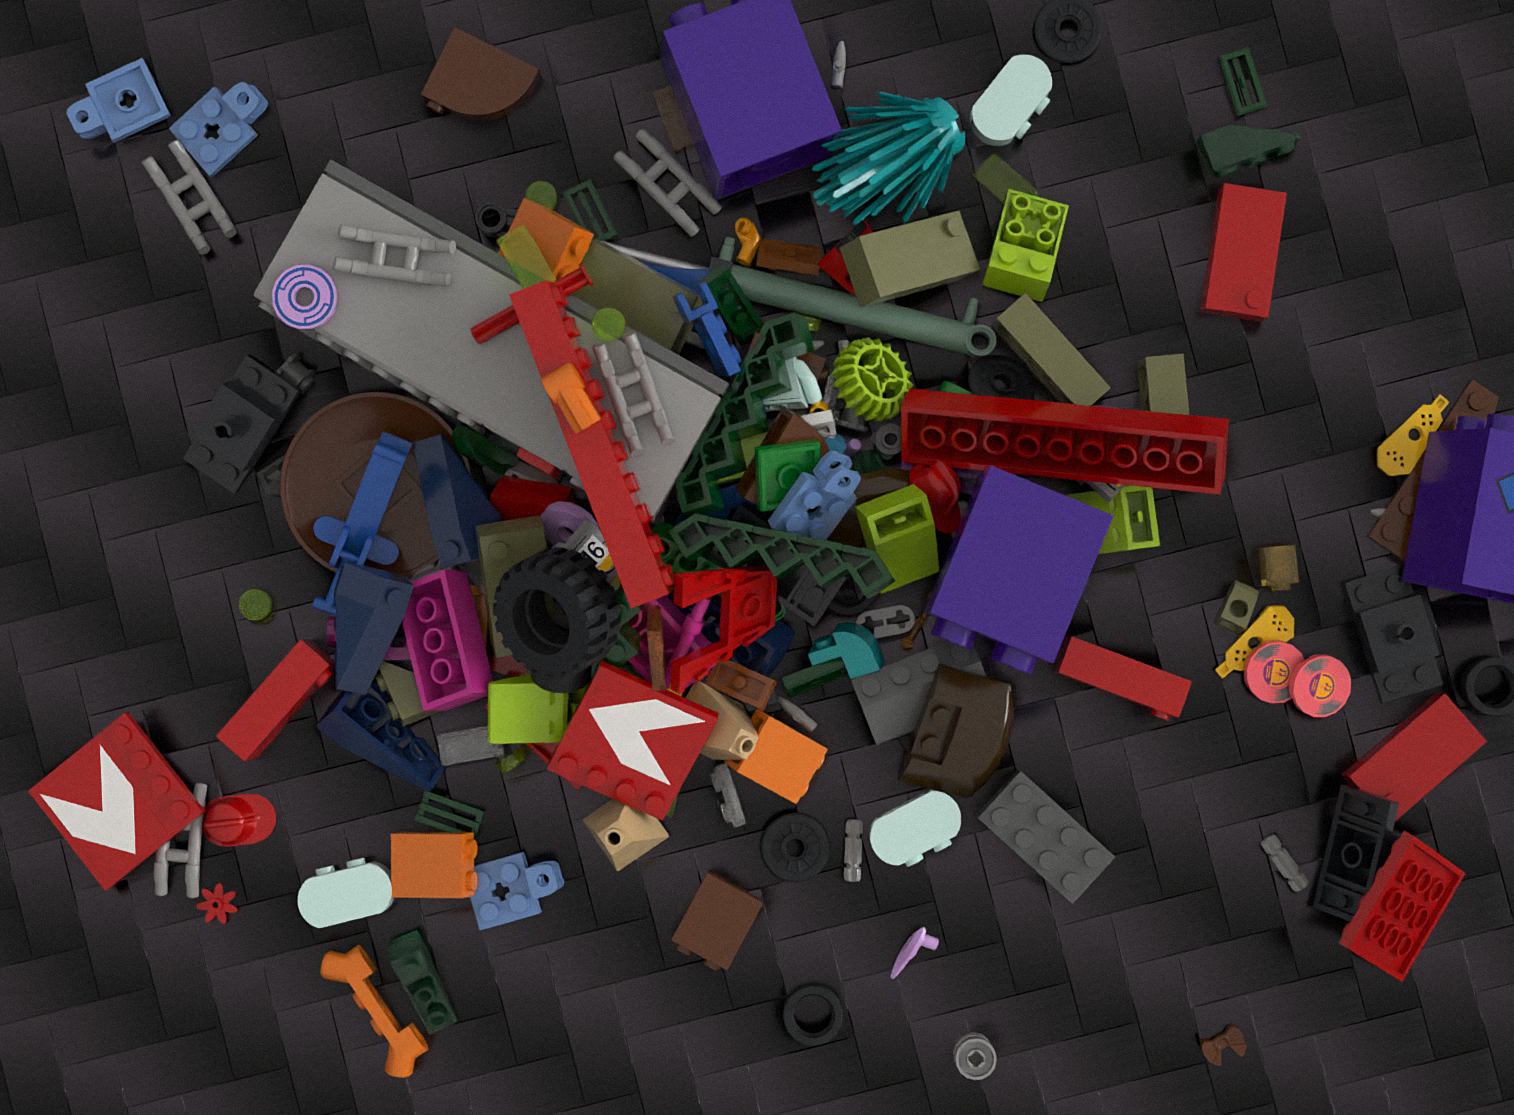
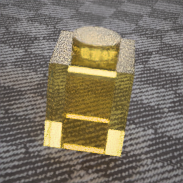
[1258,545,1299,592]

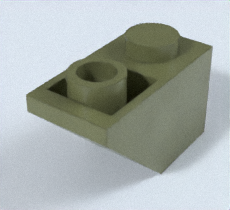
[375,661,438,727]

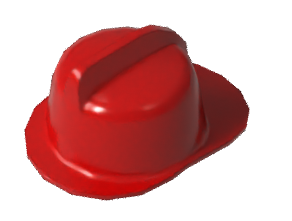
[909,461,962,534]
[202,794,277,847]

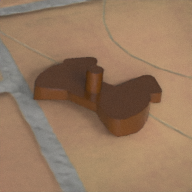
[1200,1024,1247,1066]

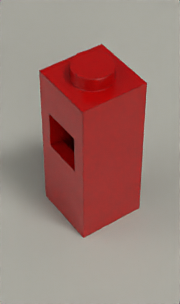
[490,476,578,529]

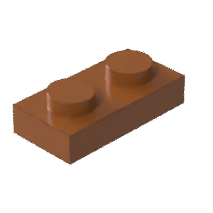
[756,238,823,275]
[705,660,777,711]

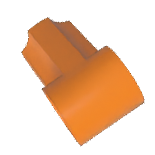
[541,361,601,434]

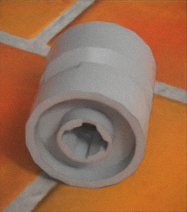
[952,1032,997,1080]

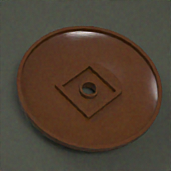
[280,392,471,577]

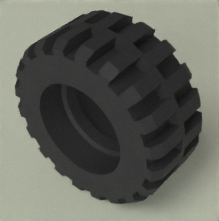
[493,547,621,679]

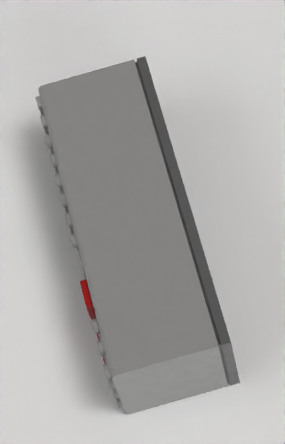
[254,159,730,525]

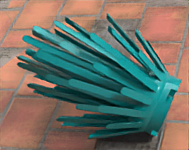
[812,92,965,225]

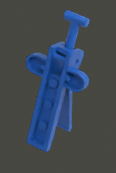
[312,431,412,616]

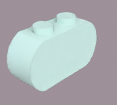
[970,54,1052,146]
[869,789,961,867]
[298,857,395,928]

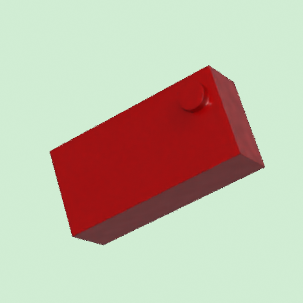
[1200,183,1287,322]
[1052,636,1192,721]
[216,639,335,762]
[1341,693,1487,821]

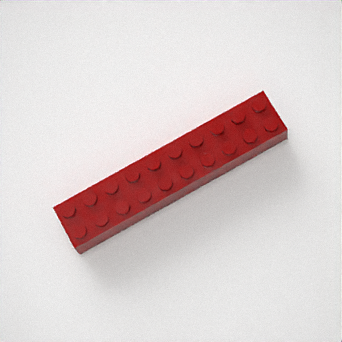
[509,280,674,608]
[901,389,1229,495]

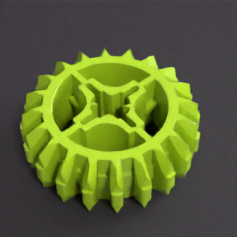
[831,337,913,422]

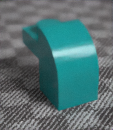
[808,622,885,679]

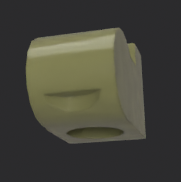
[1213,580,1259,635]

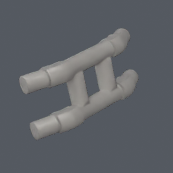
[614,129,722,237]
[141,138,237,255]
[333,224,456,286]
[592,331,674,456]
[154,783,207,898]

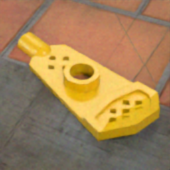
[1377,394,1449,476]
[1215,605,1294,679]

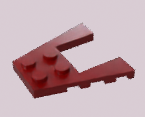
[671,565,777,694]

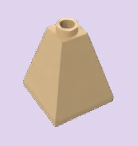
[686,680,759,760]
[582,799,669,872]

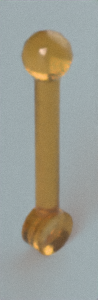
[901,591,931,650]

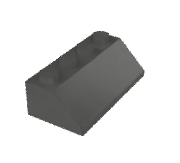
[851,641,986,746]

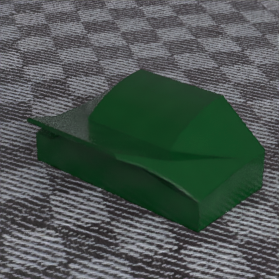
[452,423,519,477]

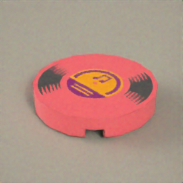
[1243,640,1305,704]
[1289,654,1351,717]

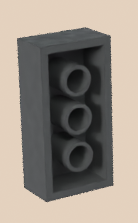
[975,769,1115,904]

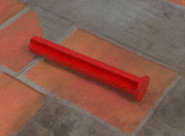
[470,263,594,344]

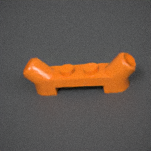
[320,945,428,1078]

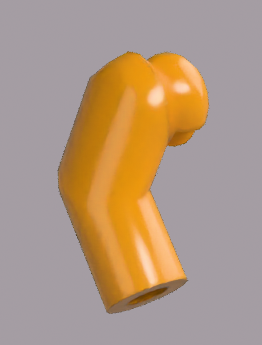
[735,217,761,266]

